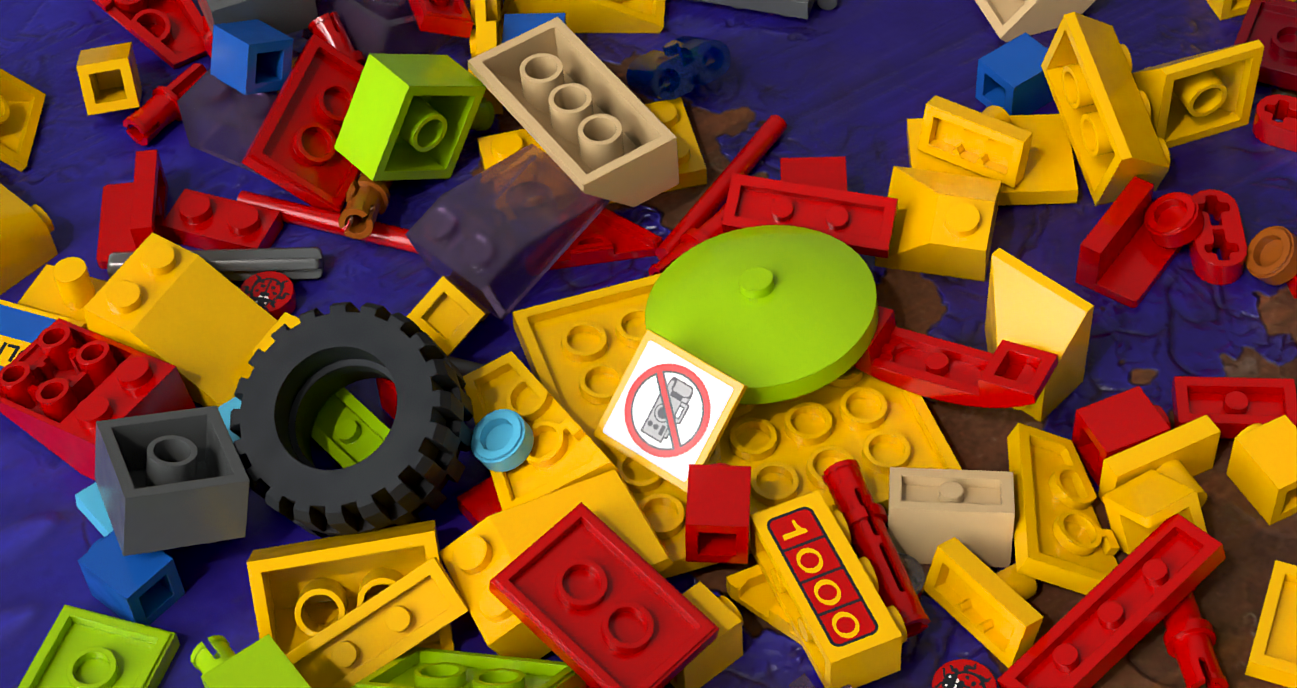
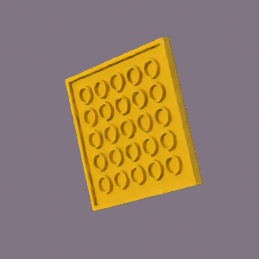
[512,273,962,579]

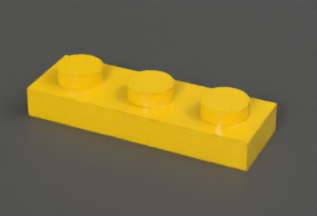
[286,557,469,688]

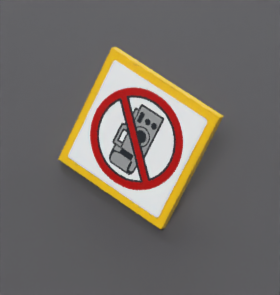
[593,329,748,492]

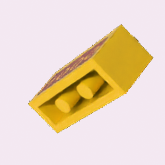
[750,490,907,688]

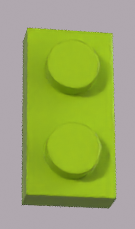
[311,387,390,468]

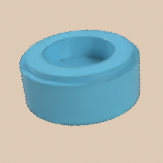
[471,409,534,472]

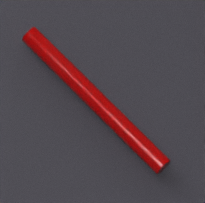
[655,115,787,260]
[237,190,440,258]

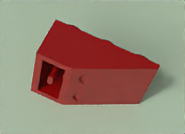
[0,318,196,480]

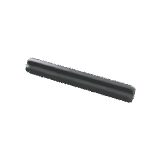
[107,247,324,282]

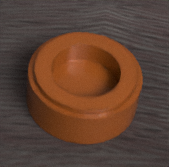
[1245,226,1297,285]

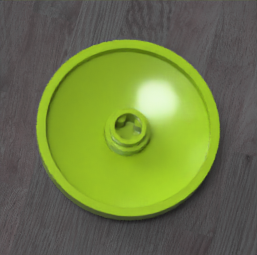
[645,225,879,404]

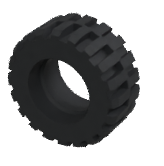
[230,302,474,538]

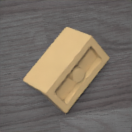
[888,467,1015,568]

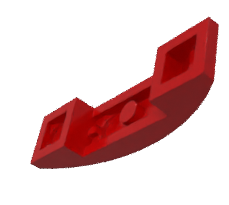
[853,306,1059,408]

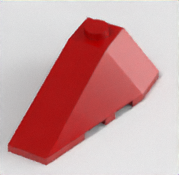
[92,0,208,70]

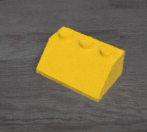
[1041,12,1170,206]
[246,520,455,655]

